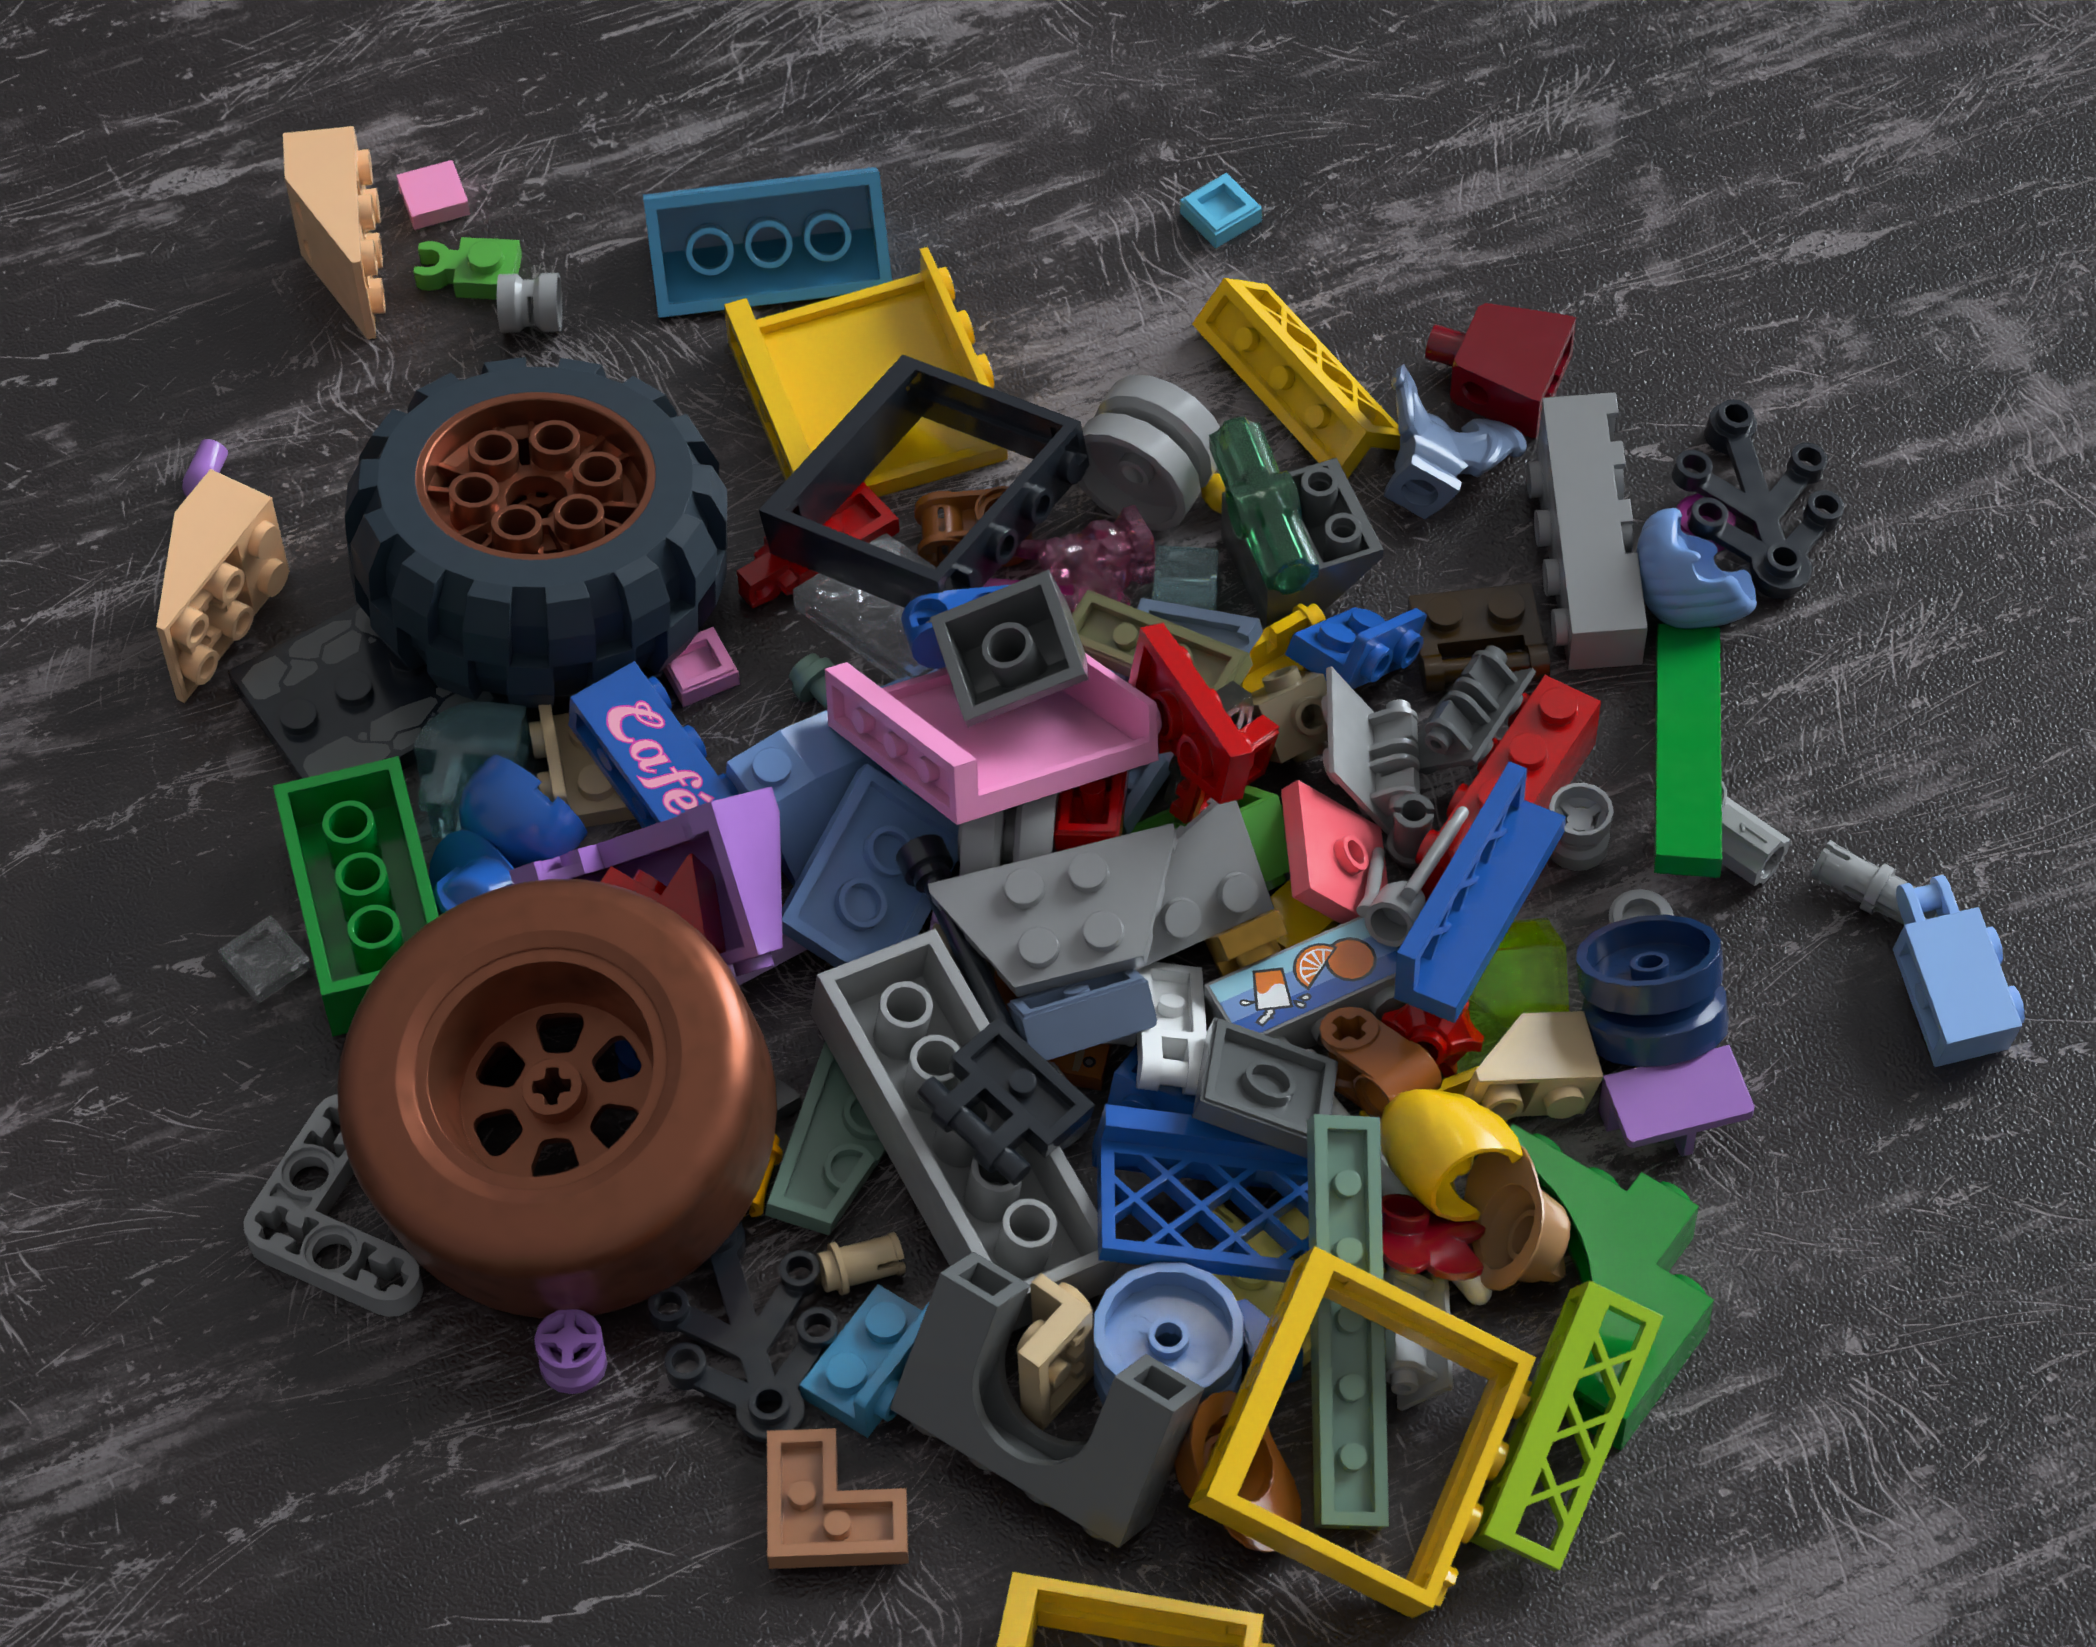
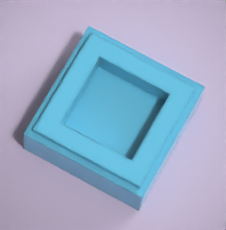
[1180,173,1262,249]

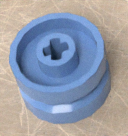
[1094,1262,1243,1424]

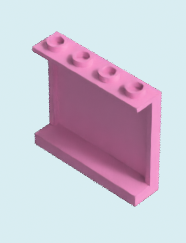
[825,653,1162,825]

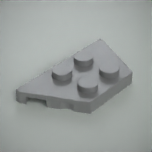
[928,823,1178,997]

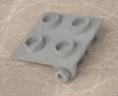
[1321,666,1420,835]

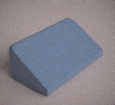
[1007,968,1157,1061]

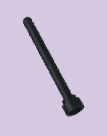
[896,834,1020,1036]

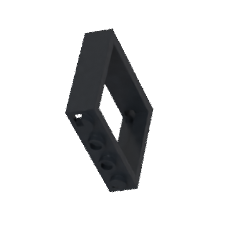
[759,355,1090,608]

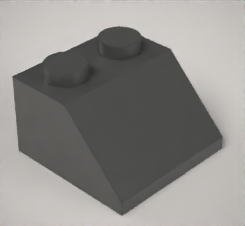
[930,570,1089,727]

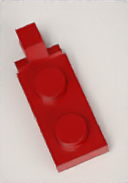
[736,482,900,608]

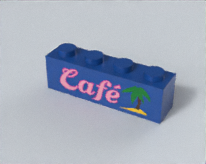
[568,661,739,828]

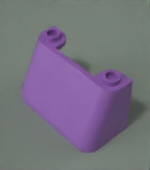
[509,786,783,977]

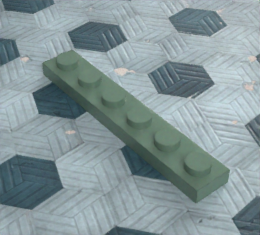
[1307,1114,1389,1530]

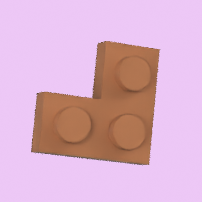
[767,1428,909,1569]

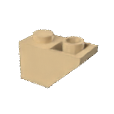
[1464,1011,1604,1120]

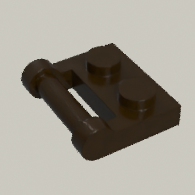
[1408,583,1550,693]

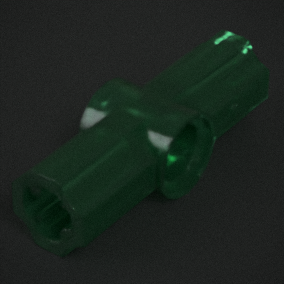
[1209,416,1319,596]

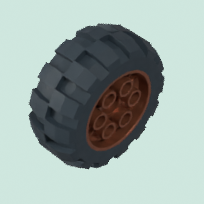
[344,357,728,708]

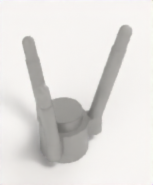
[1356,806,1469,947]

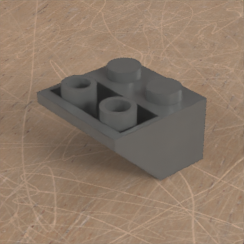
[1221,458,1384,628]

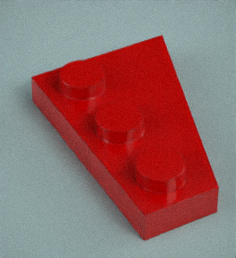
[1128,622,1254,804]

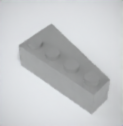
[1526,392,1647,670]

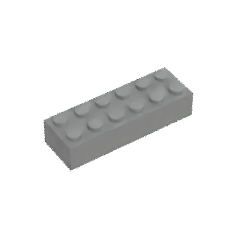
[810,929,1118,1331]

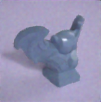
[1384,364,1527,519]

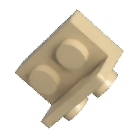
[528,705,635,827]
[1017,1273,1094,1430]

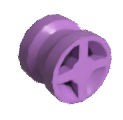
[534,1309,607,1394]

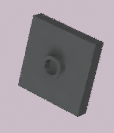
[1192,1017,1338,1158]

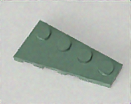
[765,1042,886,1235]

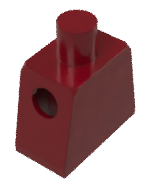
[1425,303,1576,439]

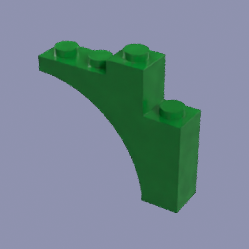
[1510,1124,1714,1451]

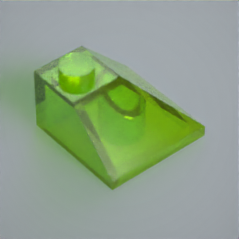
[1470,918,1569,1028]

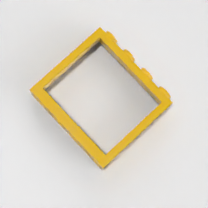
[1188,1246,1536,1618]
[996,1572,1275,1647]

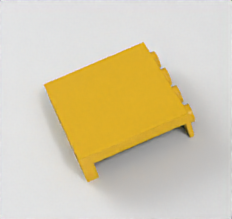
[724,247,1008,497]

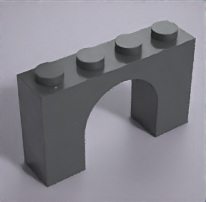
[890,1251,1205,1548]

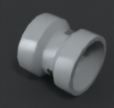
[497,273,563,334]
[1549,782,1613,871]

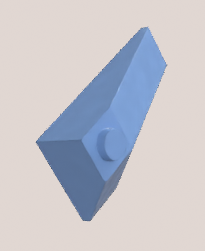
[726,667,937,887]

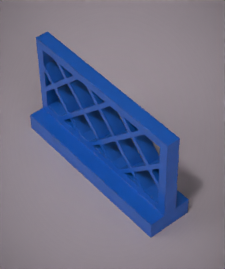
[1092,1104,1309,1283]

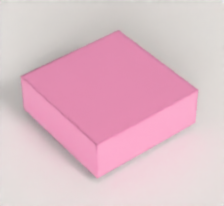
[396,160,470,230]
[663,627,740,707]

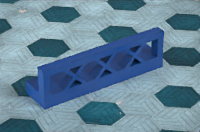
[1394,761,1566,1023]

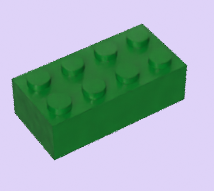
[273,756,439,1037]

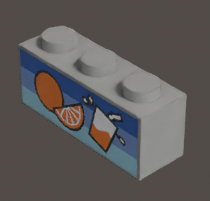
[1204,916,1406,1049]

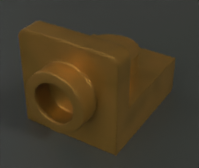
[1205,910,1288,977]

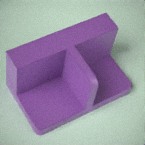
[1598,1045,1755,1157]

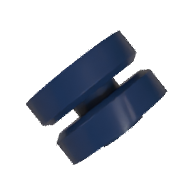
[1576,915,1729,1067]

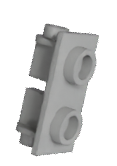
[1383,1265,1453,1411]

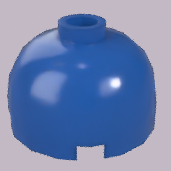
[458,755,588,869]

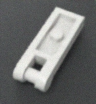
[1136,962,1207,1096]

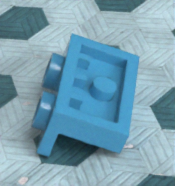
[799,1284,929,1438]

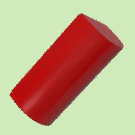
[1054,770,1130,852]

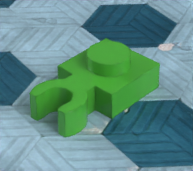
[414,237,522,300]

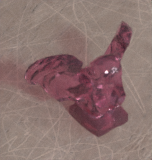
[1013,505,1155,615]

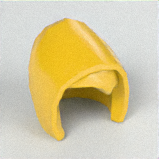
[1380,1089,1523,1222]

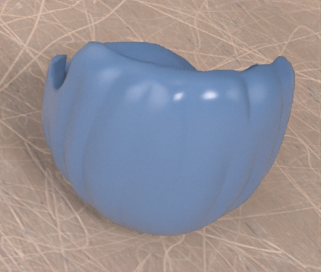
[1636,508,1757,629]

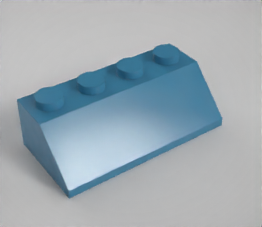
[643,167,892,318]

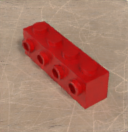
[1415,675,1601,902]

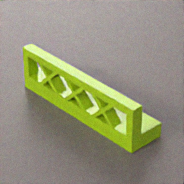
[1470,1281,1664,1572]

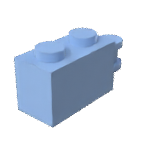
[1892,875,2025,1067]

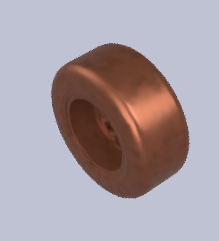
[337,879,777,1318]

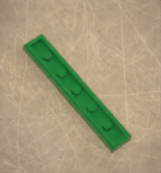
[1654,624,1722,878]

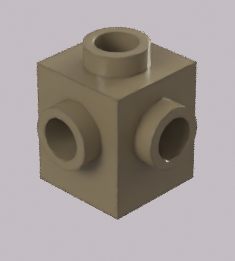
[1234,666,1328,763]

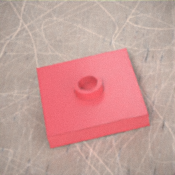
[1281,780,1388,924]

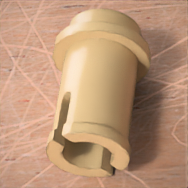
[816,1232,906,1296]

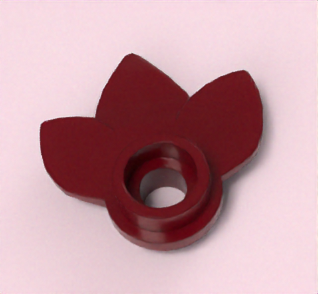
[1382,1194,1486,1281]

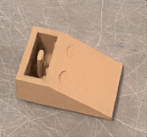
[283,126,385,339]
[156,469,290,703]

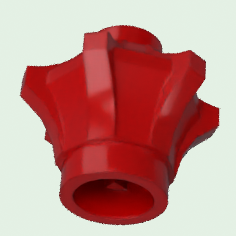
[1381,999,1484,1078]

